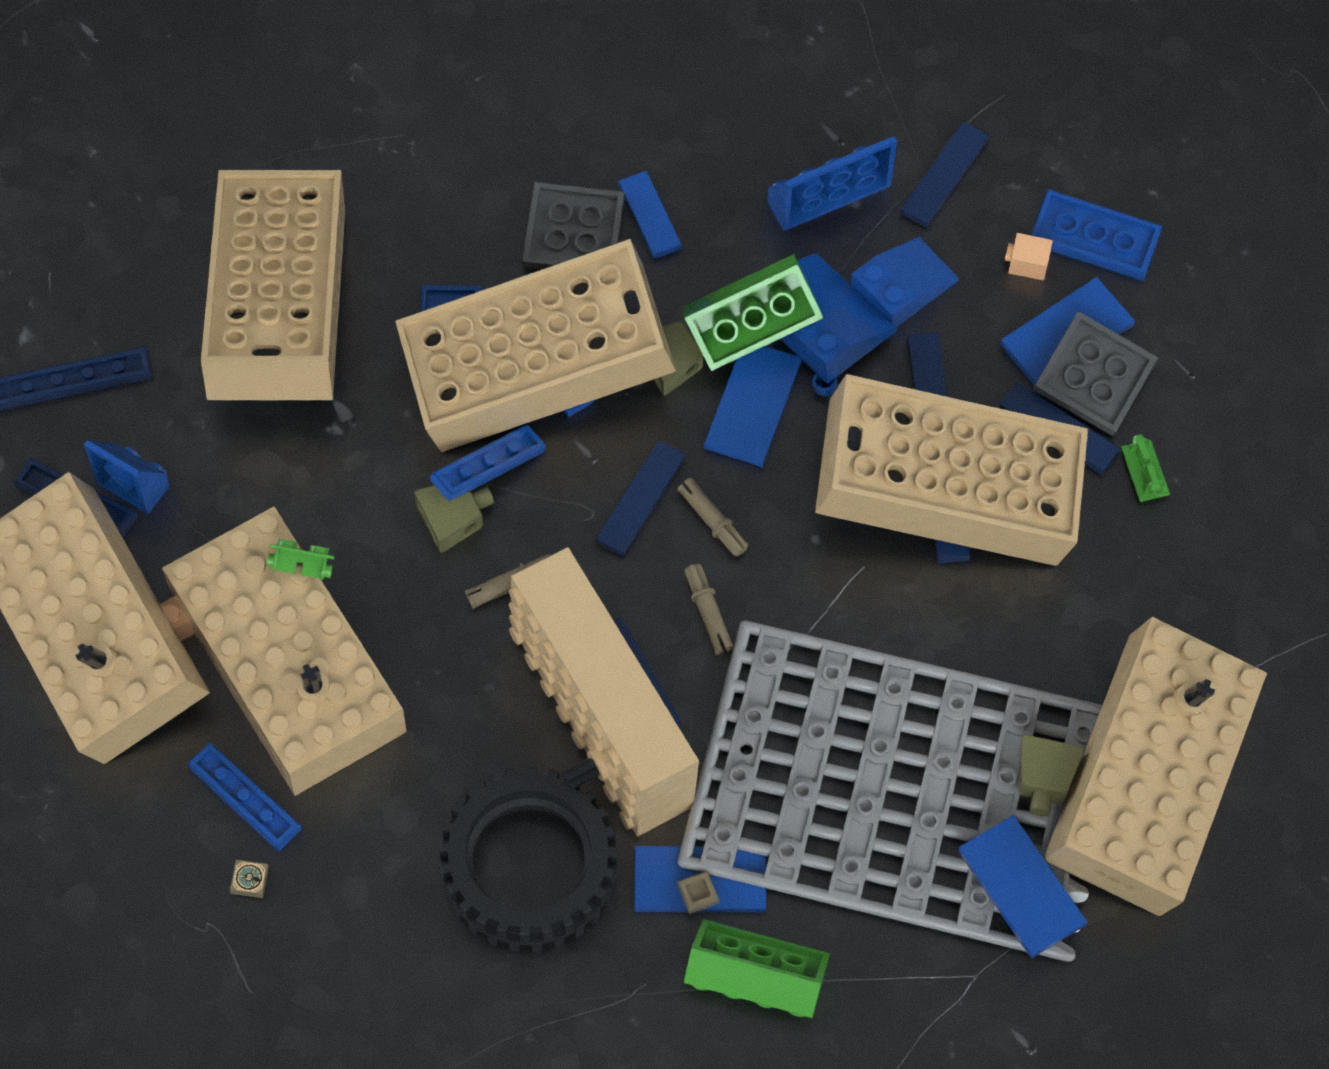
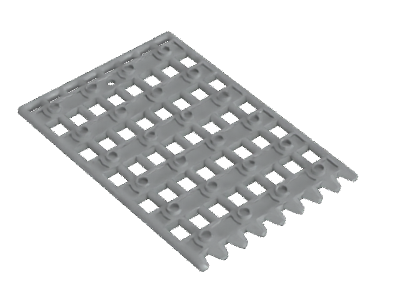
[677,620,1102,962]

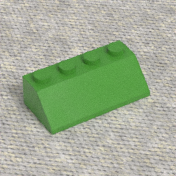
[683,254,823,371]
[683,919,830,1018]

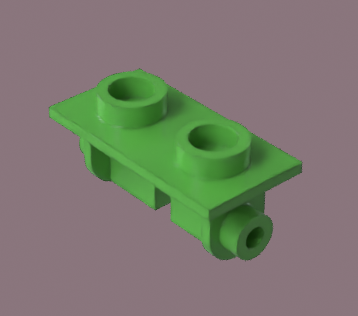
[1121,434,1170,502]
[267,539,335,580]

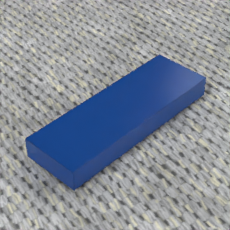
[618,171,681,259]

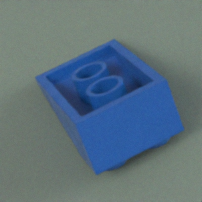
[851,237,959,327]
[84,440,170,515]

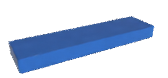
[430,424,546,502]
[187,742,302,852]

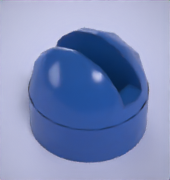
[812,373,838,397]

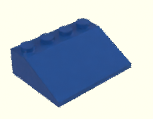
[767,136,897,231]
[780,253,897,384]

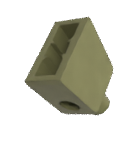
[653,322,703,396]
[414,485,494,553]
[1019,734,1084,816]

